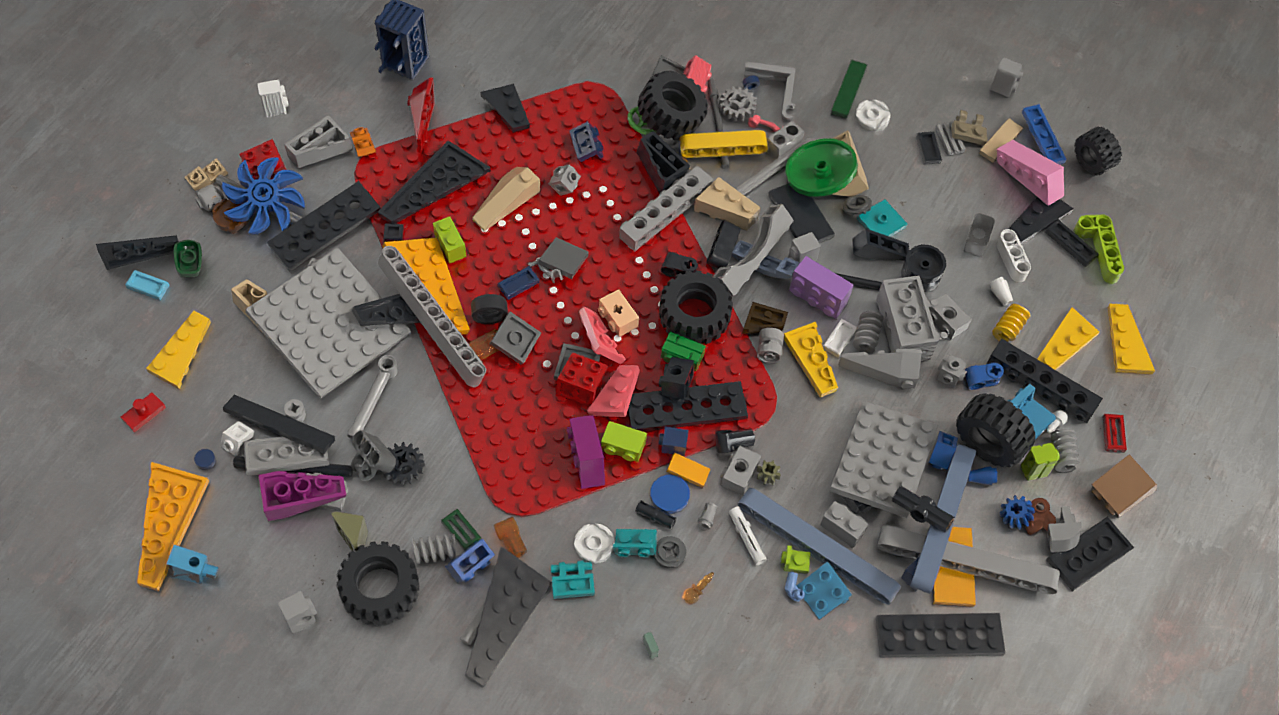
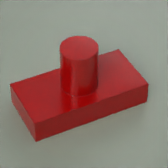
[120,392,166,433]

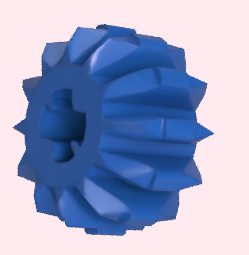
[1000,495,1035,530]

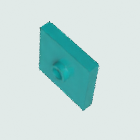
[856,199,908,237]

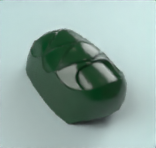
[174,239,202,278]

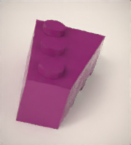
[567,415,605,489]

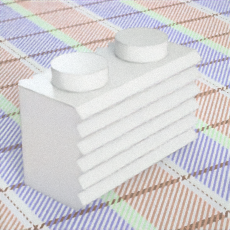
[257,79,289,118]

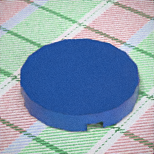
[650,475,690,514]

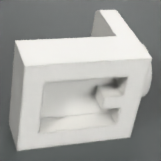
[221,421,254,456]

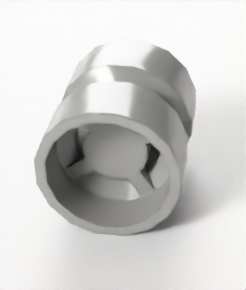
[757,328,784,363]

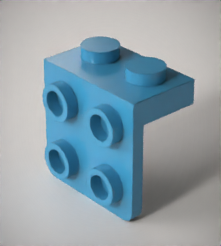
[1008,384,1056,439]

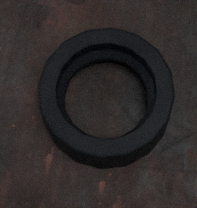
[471,294,508,324]

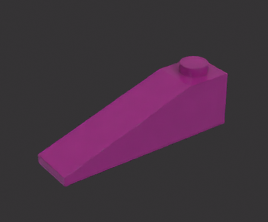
[259,471,347,521]

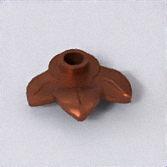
[1017,498,1056,535]

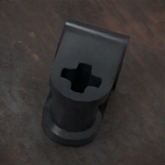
[660,252,698,277]

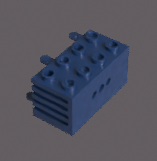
[374,0,429,80]

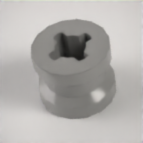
[284,399,306,422]

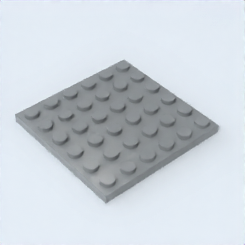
[245,248,411,399]

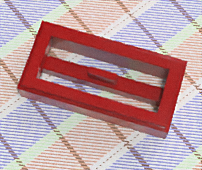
[1102,414,1127,453]

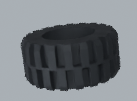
[637,71,708,140]
[659,271,733,344]
[956,393,1035,467]
[336,541,419,626]

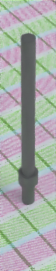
[707,79,730,168]

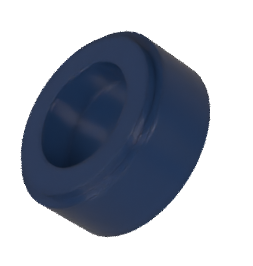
[742,75,760,90]
[194,449,216,470]

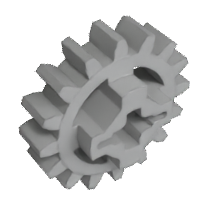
[719,86,757,121]

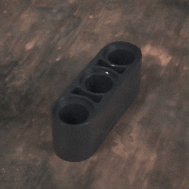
[706,219,741,269]

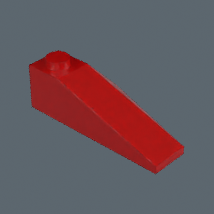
[407,77,435,153]

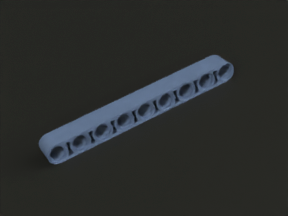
[910,444,977,594]
[737,488,901,605]

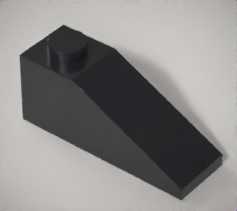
[852,229,910,260]

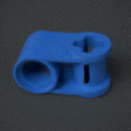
[965,363,1004,390]

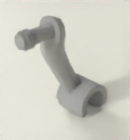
[528,259,563,283]

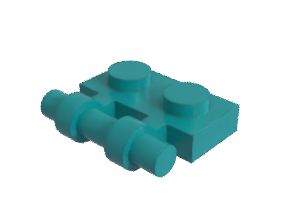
[551,560,595,599]

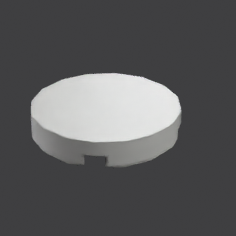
[855,100,890,131]
[574,524,615,564]

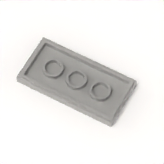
[244,431,329,476]

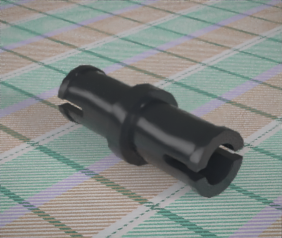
[635,500,677,529]

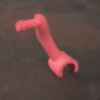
[748,115,784,132]

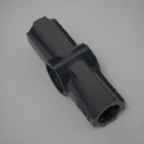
[892,486,955,533]

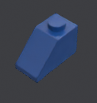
[929,431,958,470]

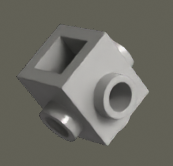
[549,165,581,195]
[937,354,967,388]

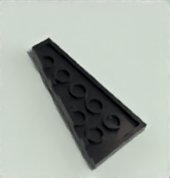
[378,141,491,224]
[465,547,552,687]

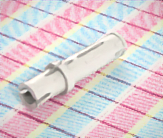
[728,506,767,566]

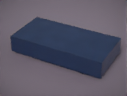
[498,266,539,300]

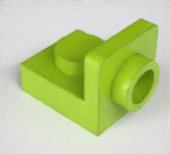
[781,545,810,574]

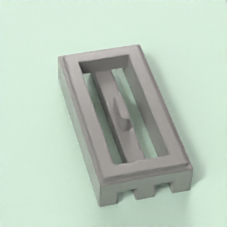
[936,121,965,156]

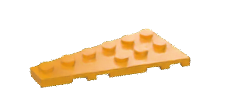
[137,462,209,591]

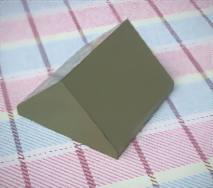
[331,511,368,552]

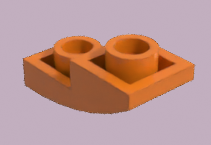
[350,127,376,157]

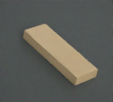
[979,119,1023,163]

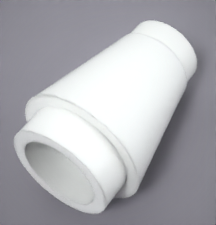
[989,277,1014,306]

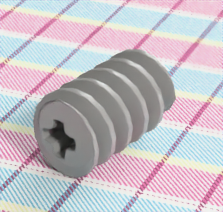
[853,311,884,353]
[1051,429,1080,473]
[413,534,456,564]

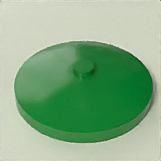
[785,138,858,197]

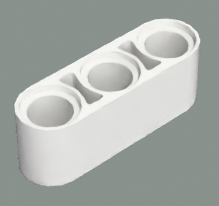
[996,229,1031,283]

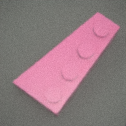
[997,140,1064,206]

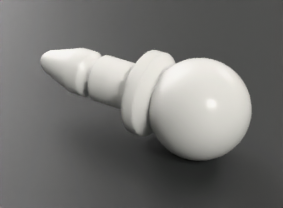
[1047,410,1068,433]

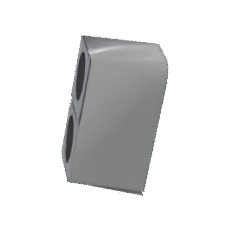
[766,121,804,160]
[964,213,995,257]

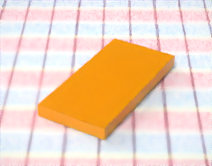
[933,527,976,607]

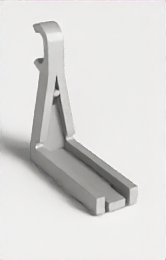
[744,61,796,122]

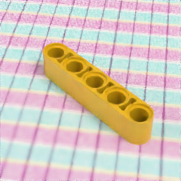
[679,130,768,158]

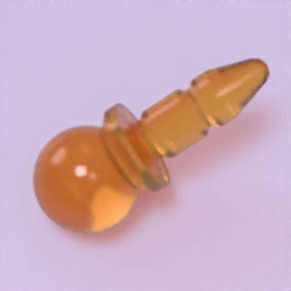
[683,572,714,604]

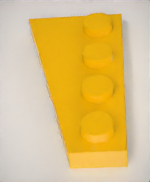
[1107,304,1155,374]
[1037,307,1099,370]
[146,311,211,389]
[784,321,838,398]

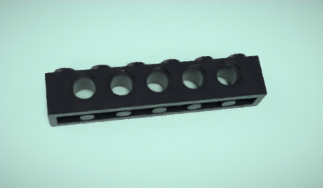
[986,339,1103,423]

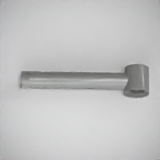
[347,355,398,439]

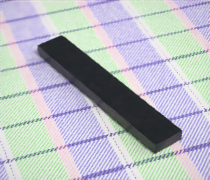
[223,394,335,454]

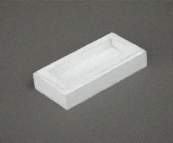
[823,319,857,358]

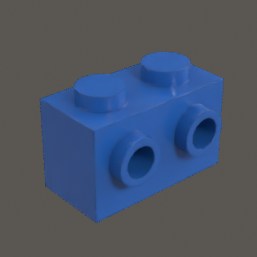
[445,539,495,583]

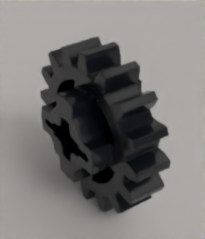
[382,442,425,485]

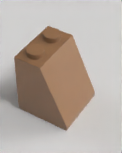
[1092,454,1157,517]

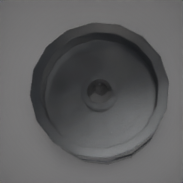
[901,244,946,292]

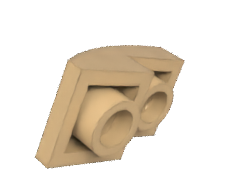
[185,158,229,191]

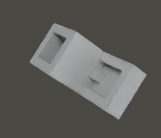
[1047,506,1082,552]

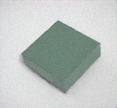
[643,632,659,660]

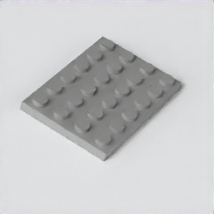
[830,401,938,518]

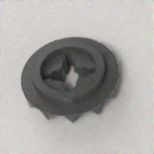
[843,195,872,216]
[655,536,686,568]

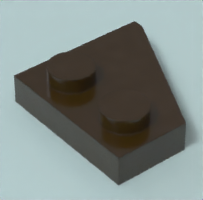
[742,302,789,334]

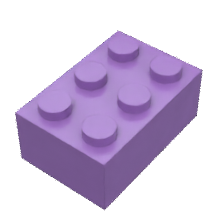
[789,256,854,319]

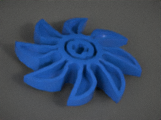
[222,157,305,234]

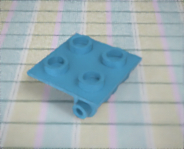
[796,562,852,620]

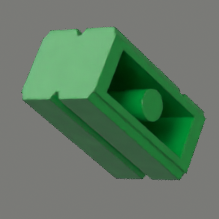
[661,332,706,371]

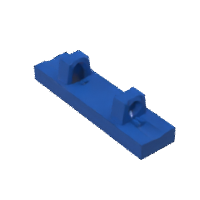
[1022,104,1067,165]

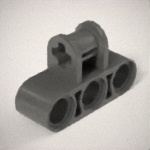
[351,430,396,481]

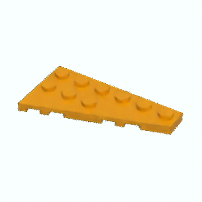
[382,238,470,335]

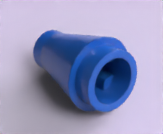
[968,466,997,486]

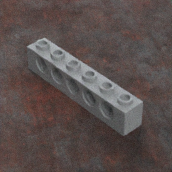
[619,166,713,251]

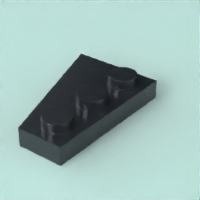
[480,84,530,132]

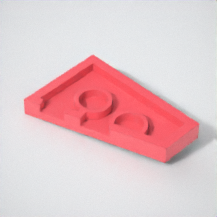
[579,307,626,364]
[587,365,640,417]

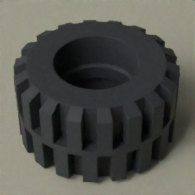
[1074,126,1122,176]

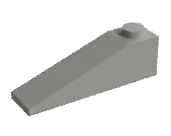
[839,348,922,389]

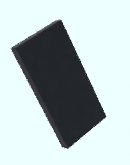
[768,183,835,243]
[1046,516,1134,592]

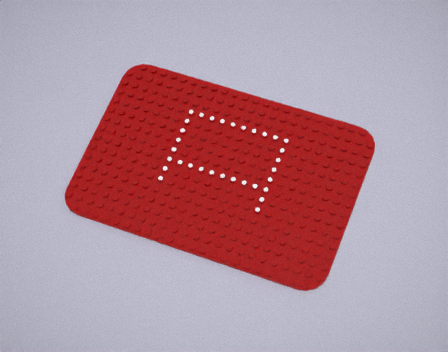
[354,81,777,517]

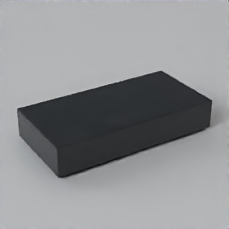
[916,131,942,165]

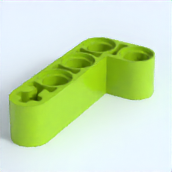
[1073,214,1124,284]

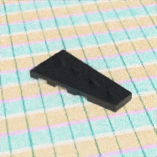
[96,235,179,270]
[352,294,421,326]

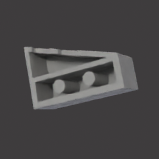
[284,116,353,168]

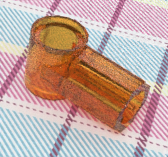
[494,516,527,558]

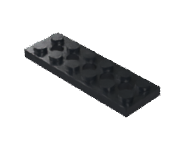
[267,181,381,272]
[628,381,748,432]
[876,613,1006,658]

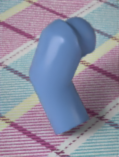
[785,572,805,602]

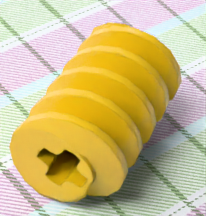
[992,304,1030,342]

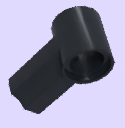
[715,428,755,453]

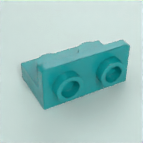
[612,529,658,557]

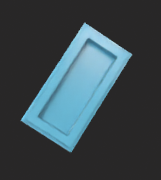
[125,270,170,300]

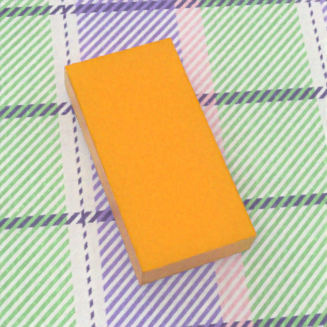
[666,453,710,488]

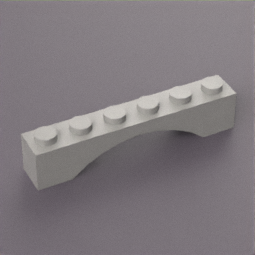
[713,204,794,296]

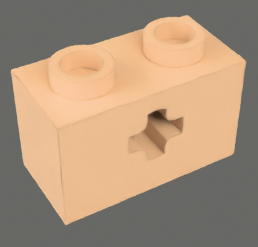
[598,289,639,337]

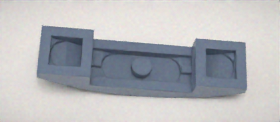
[732,240,800,279]

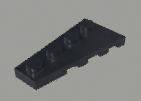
[1008,197,1074,244]

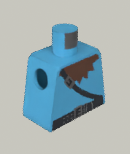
[166,545,218,583]

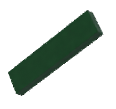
[830,59,868,119]

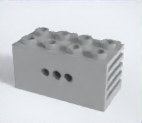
[876,276,948,361]

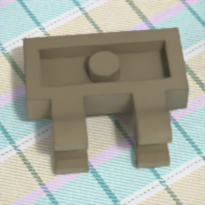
[951,110,987,145]

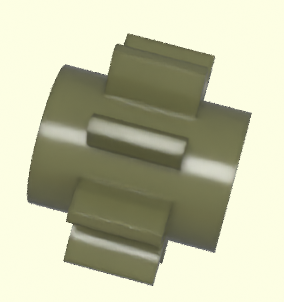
[756,460,781,485]

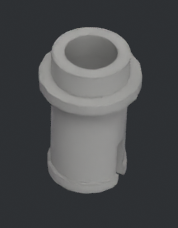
[698,502,718,530]

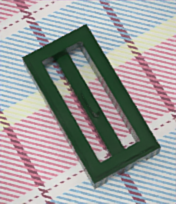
[441,509,482,551]

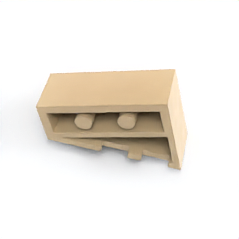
[694,177,761,231]

